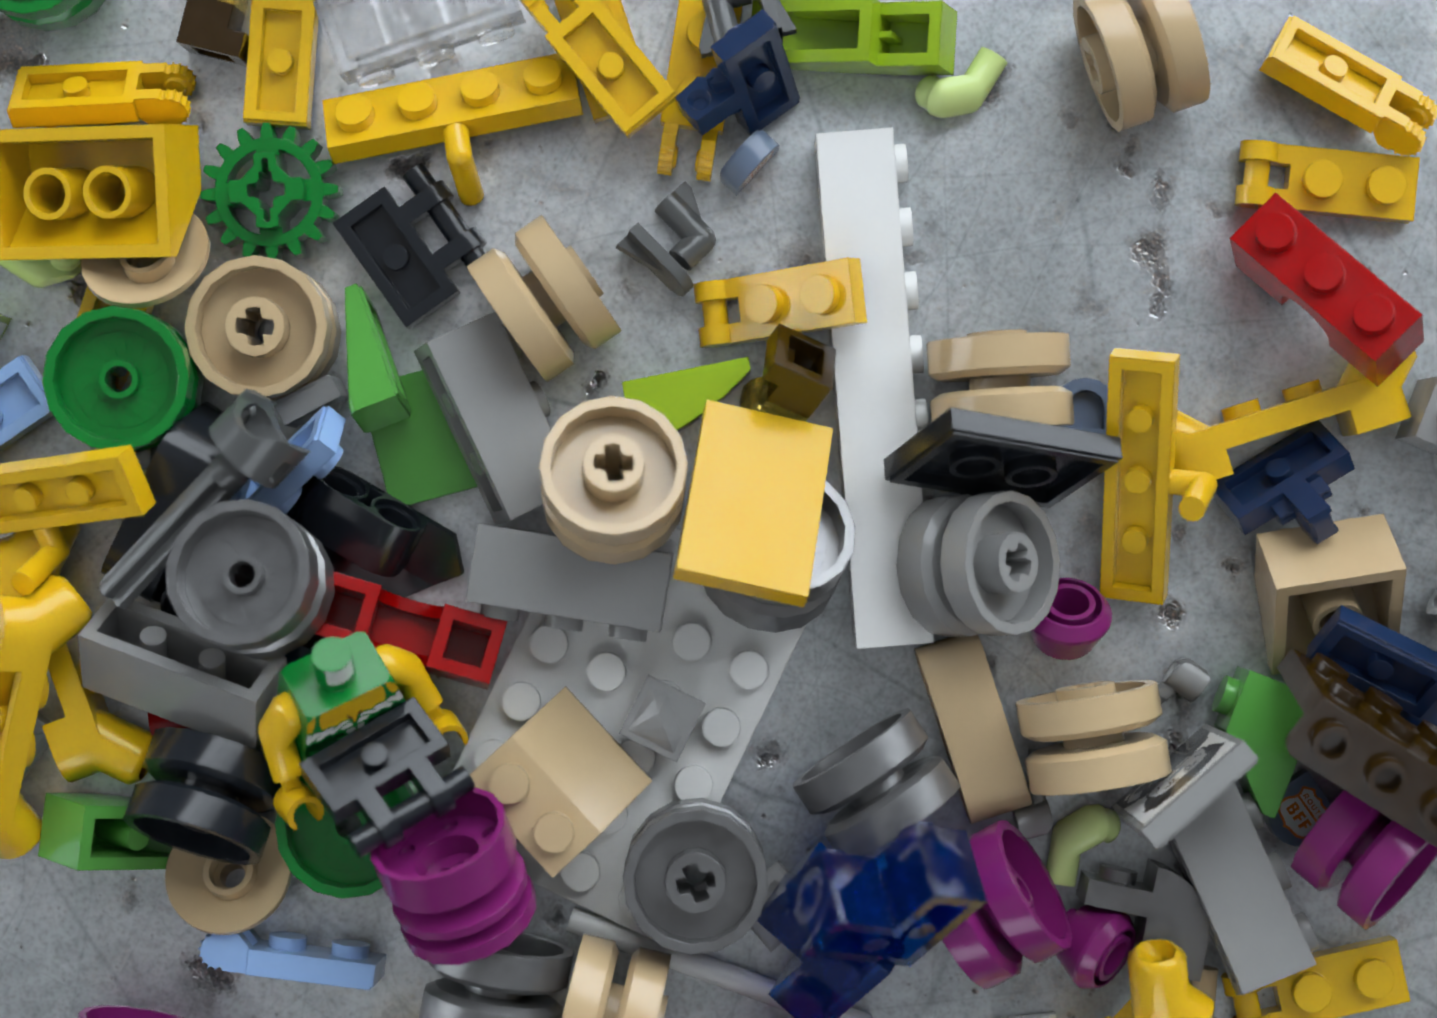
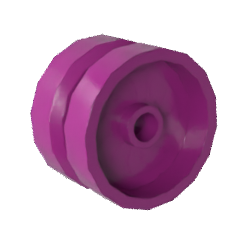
[1291,790,1437,930]
[919,820,1073,990]

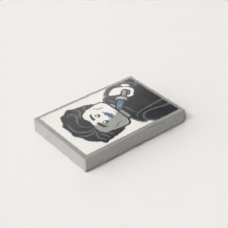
[1111,723,1259,849]

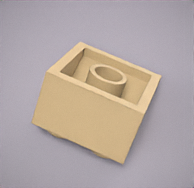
[1254,513,1407,675]
[470,686,652,878]

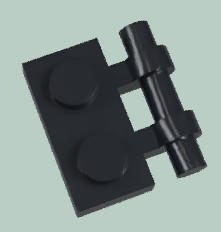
[332,163,487,329]
[299,697,475,858]

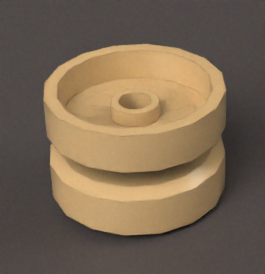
[1073,0,1211,132]
[467,215,622,382]
[184,255,342,402]
[926,329,1074,427]
[539,396,688,565]
[1015,680,1172,796]
[562,933,671,1018]

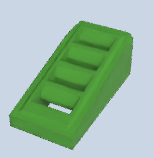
[345,283,412,433]

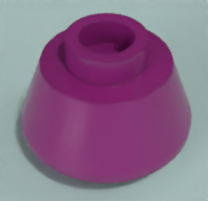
[1030,578,1112,660]
[1056,905,1136,989]

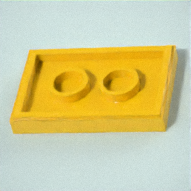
[673,400,833,608]

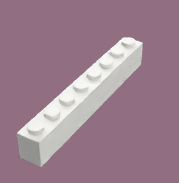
[814,127,934,649]

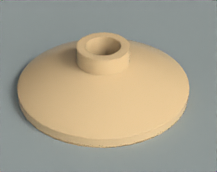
[81,213,210,308]
[165,815,292,935]

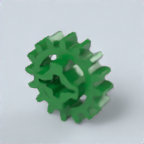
[200,123,343,260]

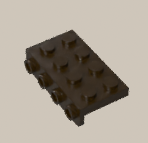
[1277,647,1437,847]

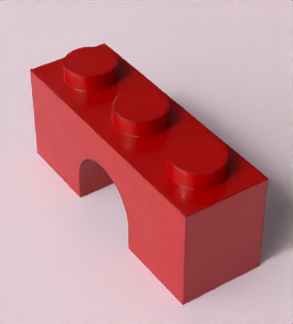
[1229,192,1424,387]
[311,571,507,690]

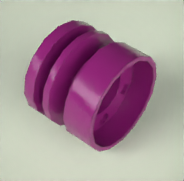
[370,787,536,965]

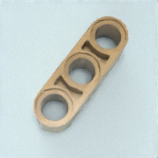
[914,634,1032,824]

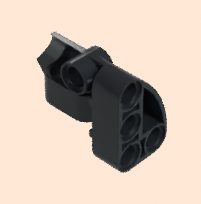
[101,402,464,641]

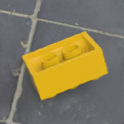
[0,124,202,260]

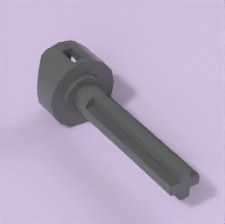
[98,389,310,609]

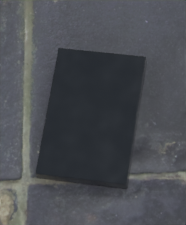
[884,407,1123,508]

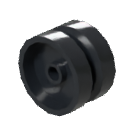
[123,727,281,865]

